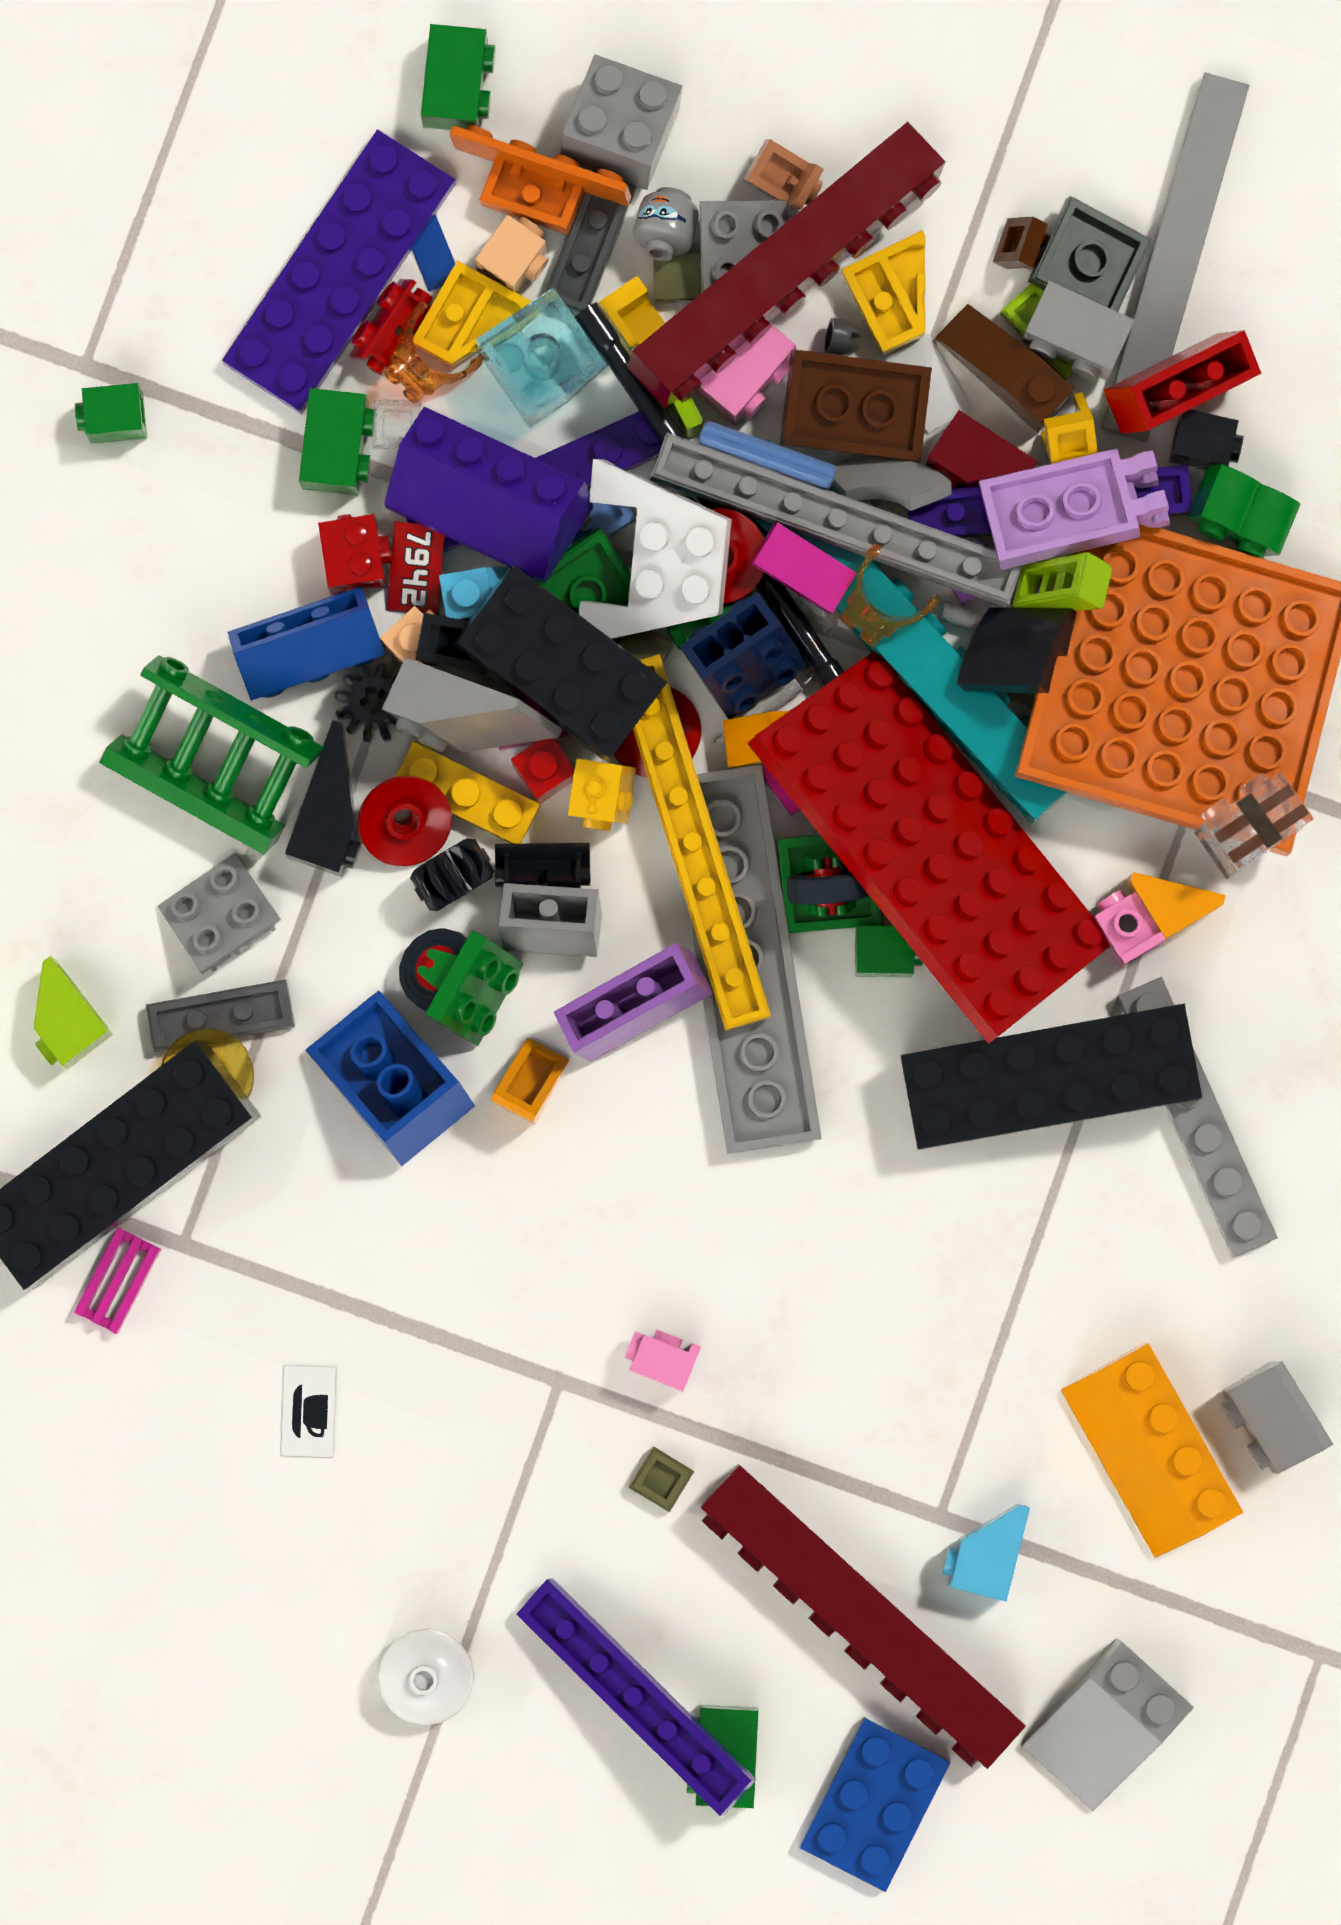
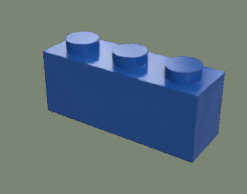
[227,586,385,701]

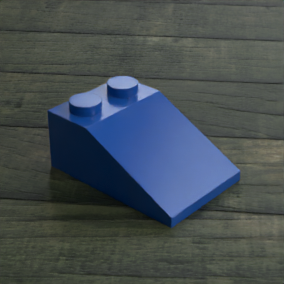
[305,990,475,1166]

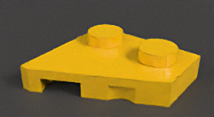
[841,230,926,356]
[411,260,537,367]

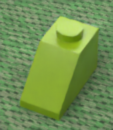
[33,956,113,1069]

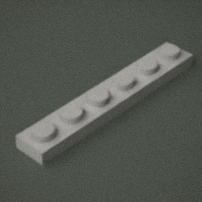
[1117,977,1278,1257]

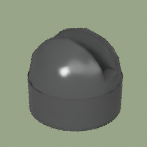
[824,318,861,356]

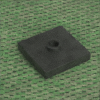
[1028,196,1152,312]

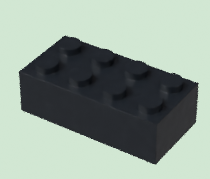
[451,565,667,760]

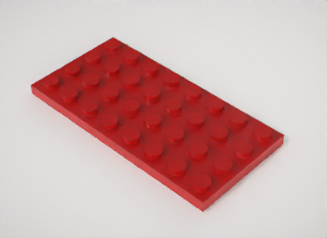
[747,651,1110,1044]

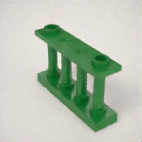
[99,655,324,855]

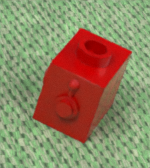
[318,514,392,595]

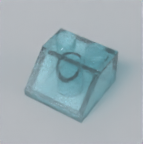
[476,287,608,428]

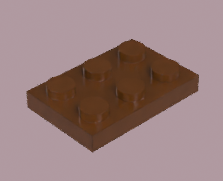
[780,349,932,462]

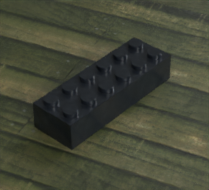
[900,1003,1202,1150]
[0,1040,262,1291]

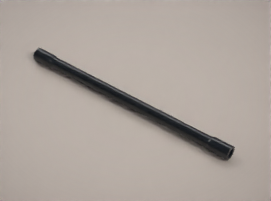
[574,302,845,688]

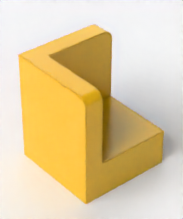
[599,276,665,356]
[1041,392,1098,464]

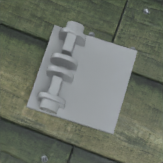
[699,200,788,292]
[157,853,281,974]

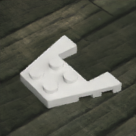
[579,459,732,639]

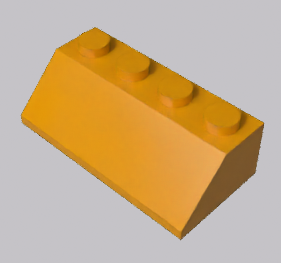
[1061,1343,1244,1558]

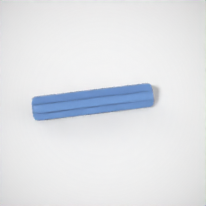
[699,421,836,490]

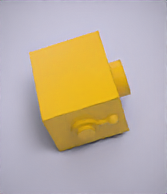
[568,758,636,831]

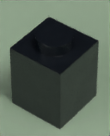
[1168,409,1244,470]

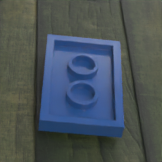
[799,1717,951,1892]

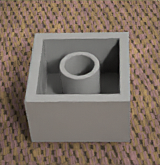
[560,54,683,190]

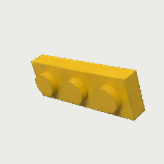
[395,741,540,844]

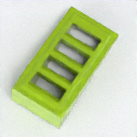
[1012,552,1112,610]

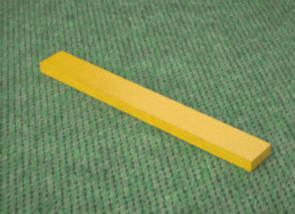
[633,654,771,1031]

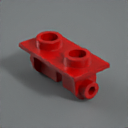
[349,279,433,376]

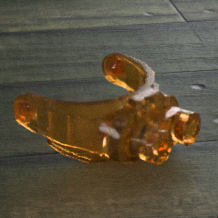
[383,301,483,404]
[839,543,941,647]

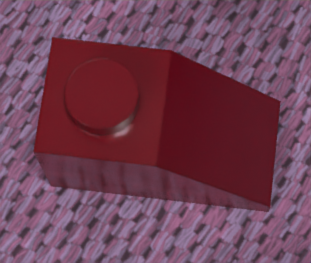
[925,410,1038,489]

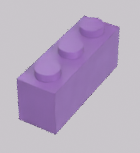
[554,943,713,1062]

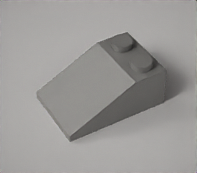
[382,657,562,753]
[1021,1639,1194,1811]

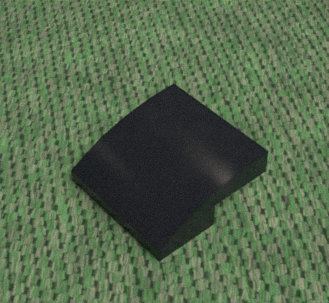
[957,607,1077,693]

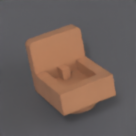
[743,139,824,210]

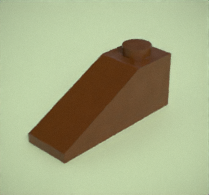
[935,304,1074,434]

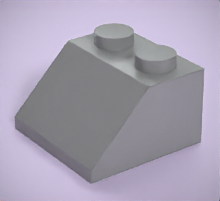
[1221,1361,1334,1474]

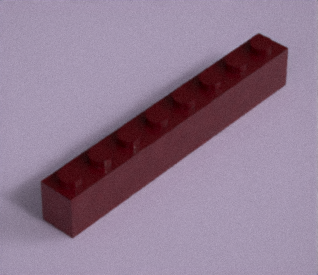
[627,121,946,409]
[700,1464,1026,1769]

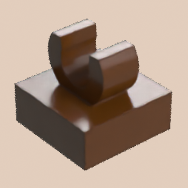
[993,217,1049,270]

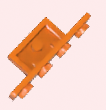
[449,125,631,235]

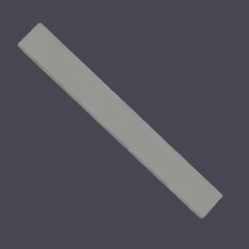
[1101,72,1250,443]
[650,433,1022,608]

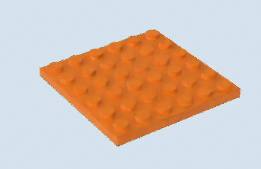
[1014,525,1341,857]

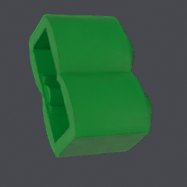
[1187,464,1301,558]

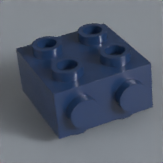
[679,592,807,719]

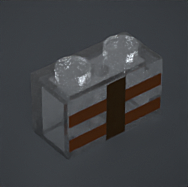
[1194,772,1314,880]

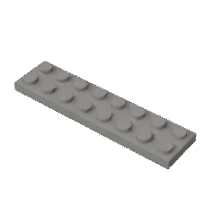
[689,764,822,1154]

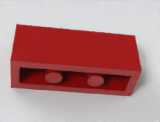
[1103,330,1262,434]

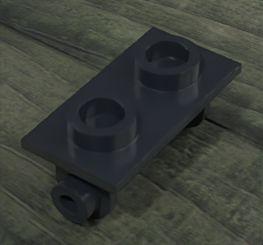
[495,843,591,888]

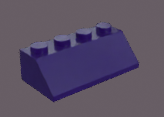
[384,406,594,584]

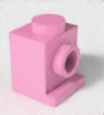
[1093,890,1166,967]
[625,1329,701,1391]

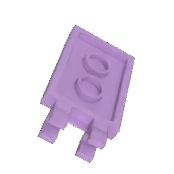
[979,448,1170,570]

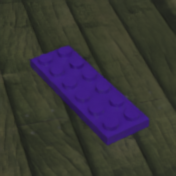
[222,129,456,415]

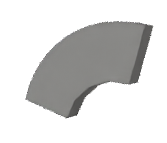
[830,457,952,511]

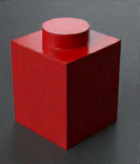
[511,738,575,804]

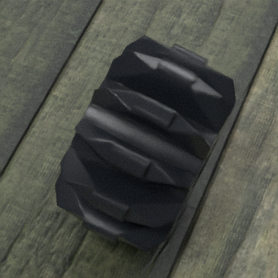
[335,663,403,743]
[410,838,495,911]

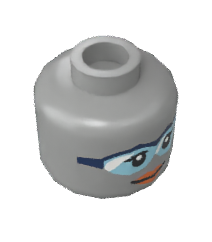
[633,187,699,261]

